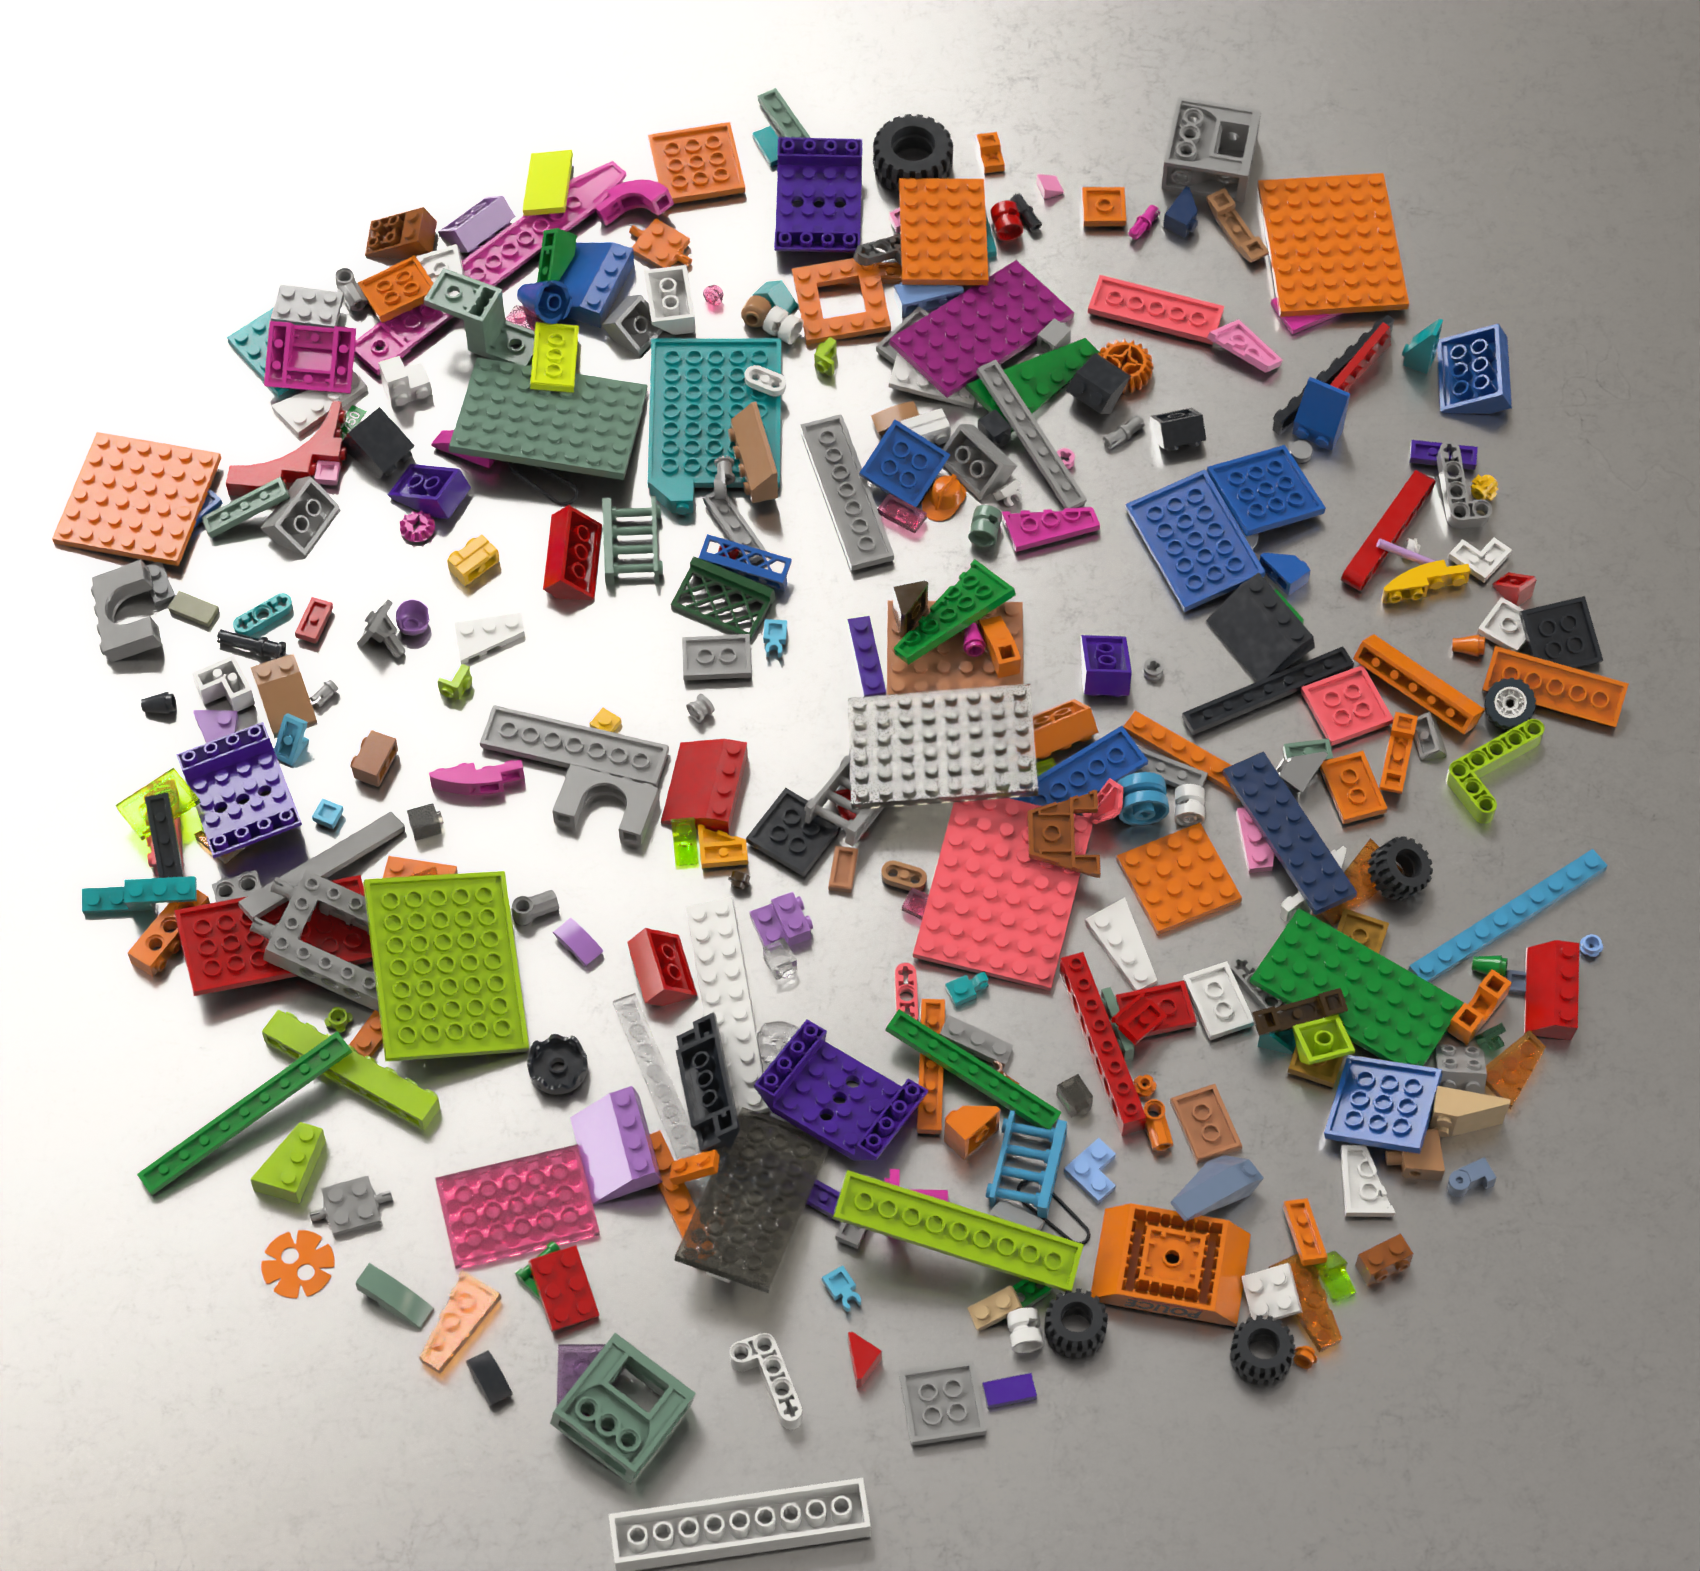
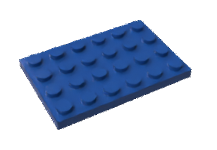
[1125,469,1265,612]

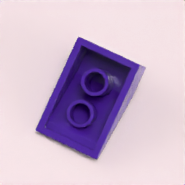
[388,464,471,519]
[1081,635,1132,697]

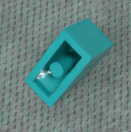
[649,478,694,514]

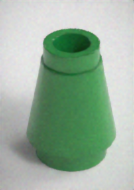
[1472,955,1508,977]

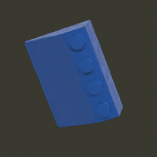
[559,242,634,328]
[1437,323,1512,414]

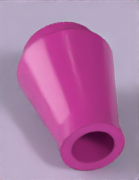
[963,623,986,657]

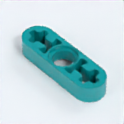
[233,593,293,636]

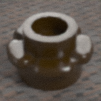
[728,871,750,890]

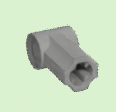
[335,267,368,312]
[512,889,559,925]

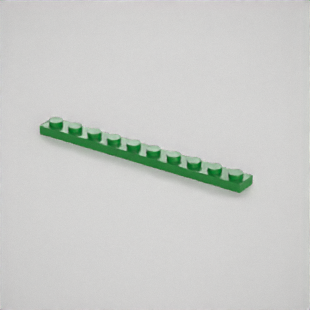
[137,1031,352,1195]

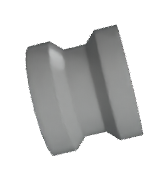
[686,693,715,722]

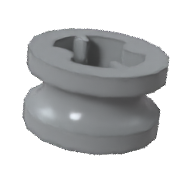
[1143,658,1164,681]

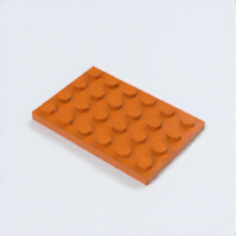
[899,178,989,285]

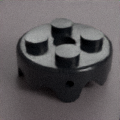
[527,1034,588,1094]

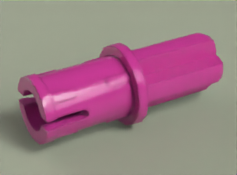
[1128,205,1160,240]

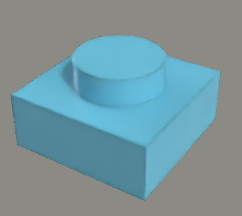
[312,798,344,829]

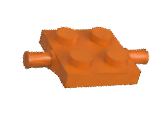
[629,218,692,268]

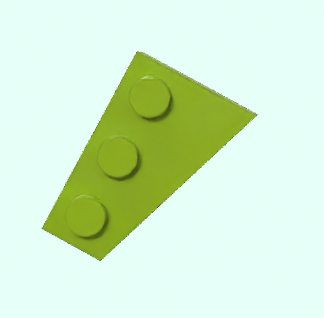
[250,1122,326,1204]

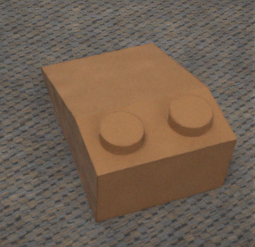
[250,653,317,736]

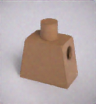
[1385,1128,1445,1181]

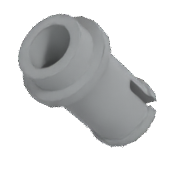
[310,679,339,708]

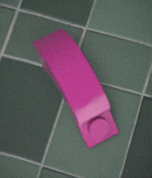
[595,179,674,226]

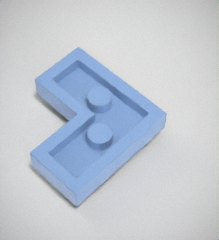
[1064,1138,1116,1204]

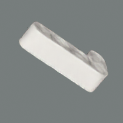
[730,1333,802,1430]

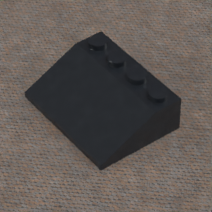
[1206,572,1315,682]

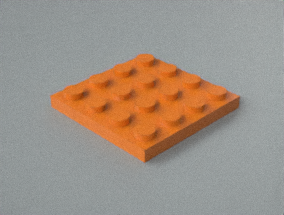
[648,122,746,204]
[1116,822,1242,935]

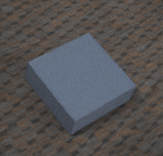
[1506,970,1526,996]

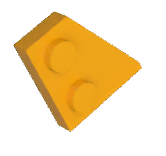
[698,824,748,868]

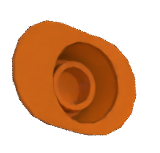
[922,474,966,521]

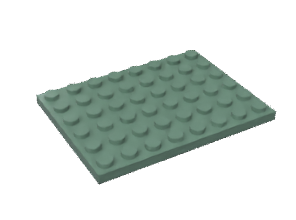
[449,358,648,480]

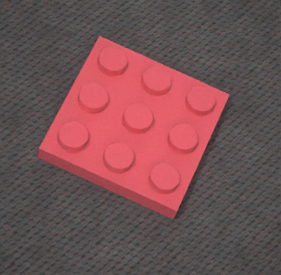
[1301,665,1394,746]

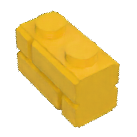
[447,534,500,586]

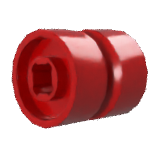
[990,200,1023,241]

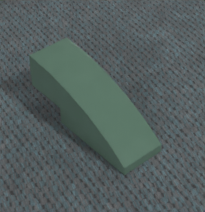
[355,1263,434,1329]

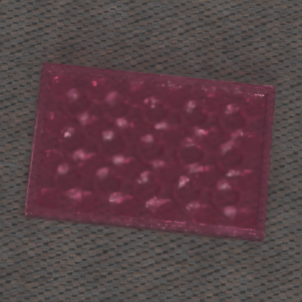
[435,1144,600,1270]

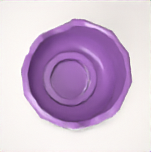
[395,599,430,636]

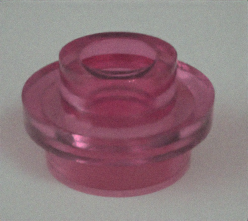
[703,285,724,306]

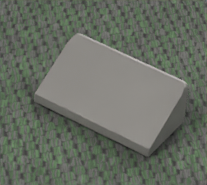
[1414,712,1447,761]

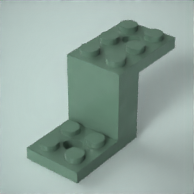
[424,268,535,366]

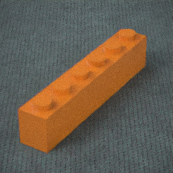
[1353,634,1485,734]

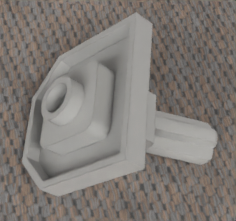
[356,598,406,658]

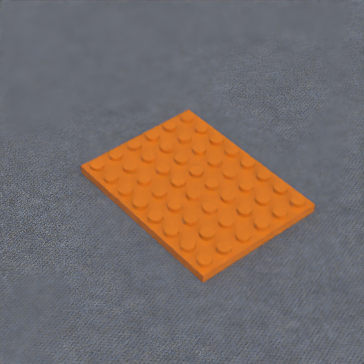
[1257,173,1409,317]

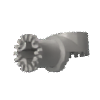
[714,456,735,499]

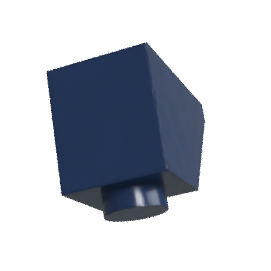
[1163,186,1198,238]

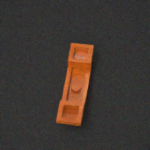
[1379,711,1418,794]

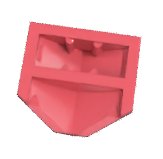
[1082,778,1124,824]

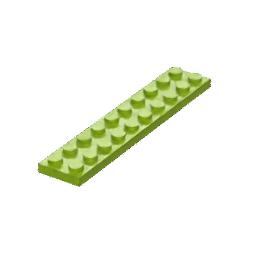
[833,1170,1084,1292]

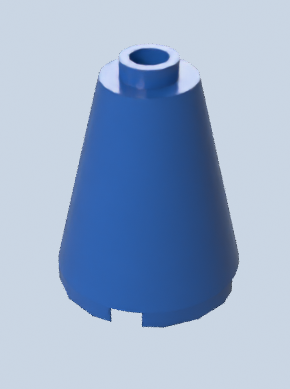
[517,280,572,324]

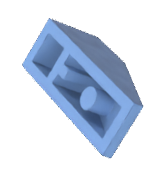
[894,282,964,318]

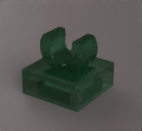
[1474,1023,1506,1052]

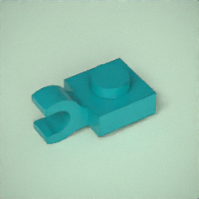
[945,972,989,1007]

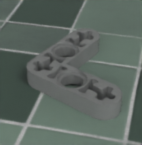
[854,235,901,266]

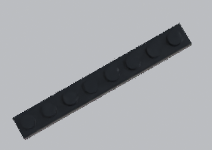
[1272,315,1394,434]
[1182,646,1354,735]

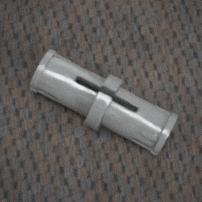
[1103,415,1145,449]

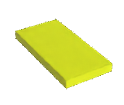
[522,149,573,216]
[530,322,579,393]

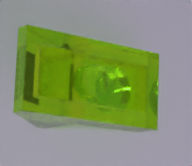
[671,817,699,866]
[1314,1250,1356,1303]

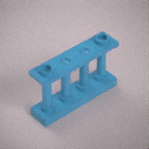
[986,1110,1067,1219]

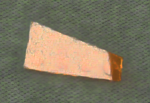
[419,1269,502,1374]

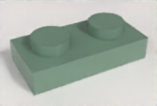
[1283,739,1333,761]

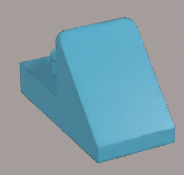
[274,714,309,766]

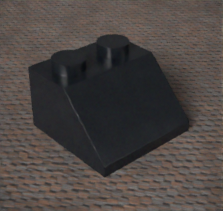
[1066,353,1131,414]
[1150,408,1206,451]

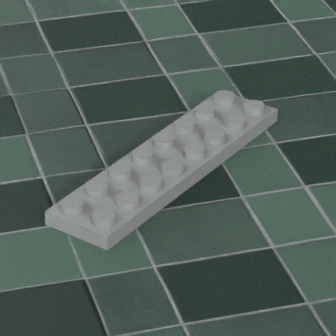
[800,414,894,571]
[479,704,669,787]

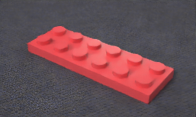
[1088,275,1224,345]

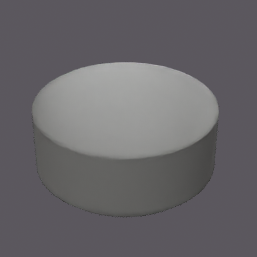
[1290,440,1312,463]

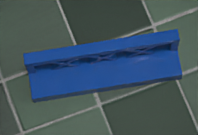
[698,534,792,591]

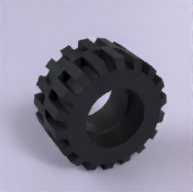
[1368,836,1433,901]
[1044,1288,1108,1358]
[1230,1315,1295,1385]

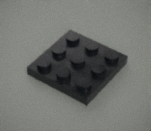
[1519,596,1604,668]
[746,787,841,877]

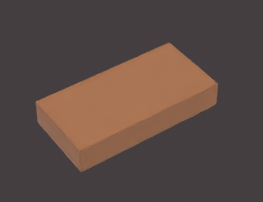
[828,846,858,893]

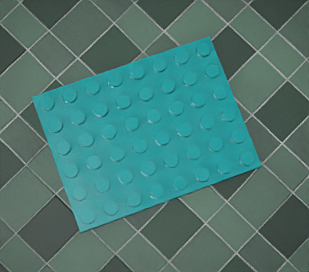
[647,338,781,488]

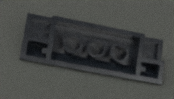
[676,1012,740,1153]

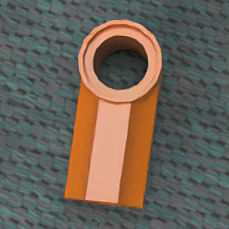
[1143,1099,1173,1152]

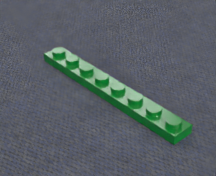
[885,1009,1062,1130]

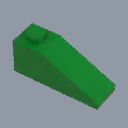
[537,228,577,282]

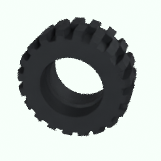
[873,114,953,193]

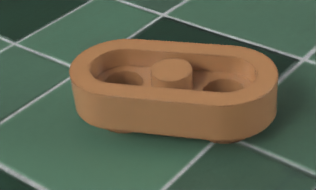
[881,860,927,892]

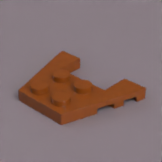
[1027,790,1101,878]

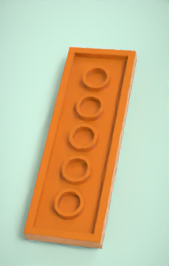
[1482,646,1629,728]

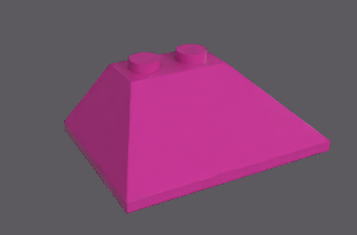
[264,321,357,394]

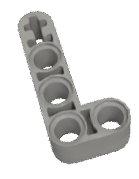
[1437,440,1492,529]

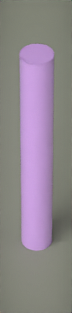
[1377,539,1435,565]

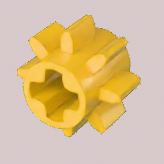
[1470,474,1498,501]

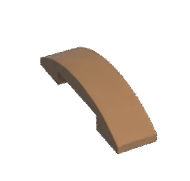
[1206,188,1269,262]

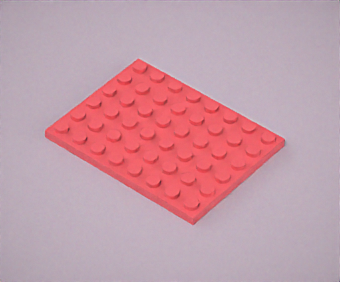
[913,786,1093,991]

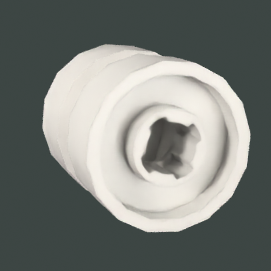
[763,306,804,345]
[1175,784,1205,827]
[1007,1308,1044,1353]

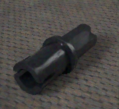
[1010,194,1042,232]

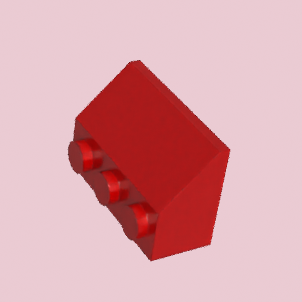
[627,928,698,1006]

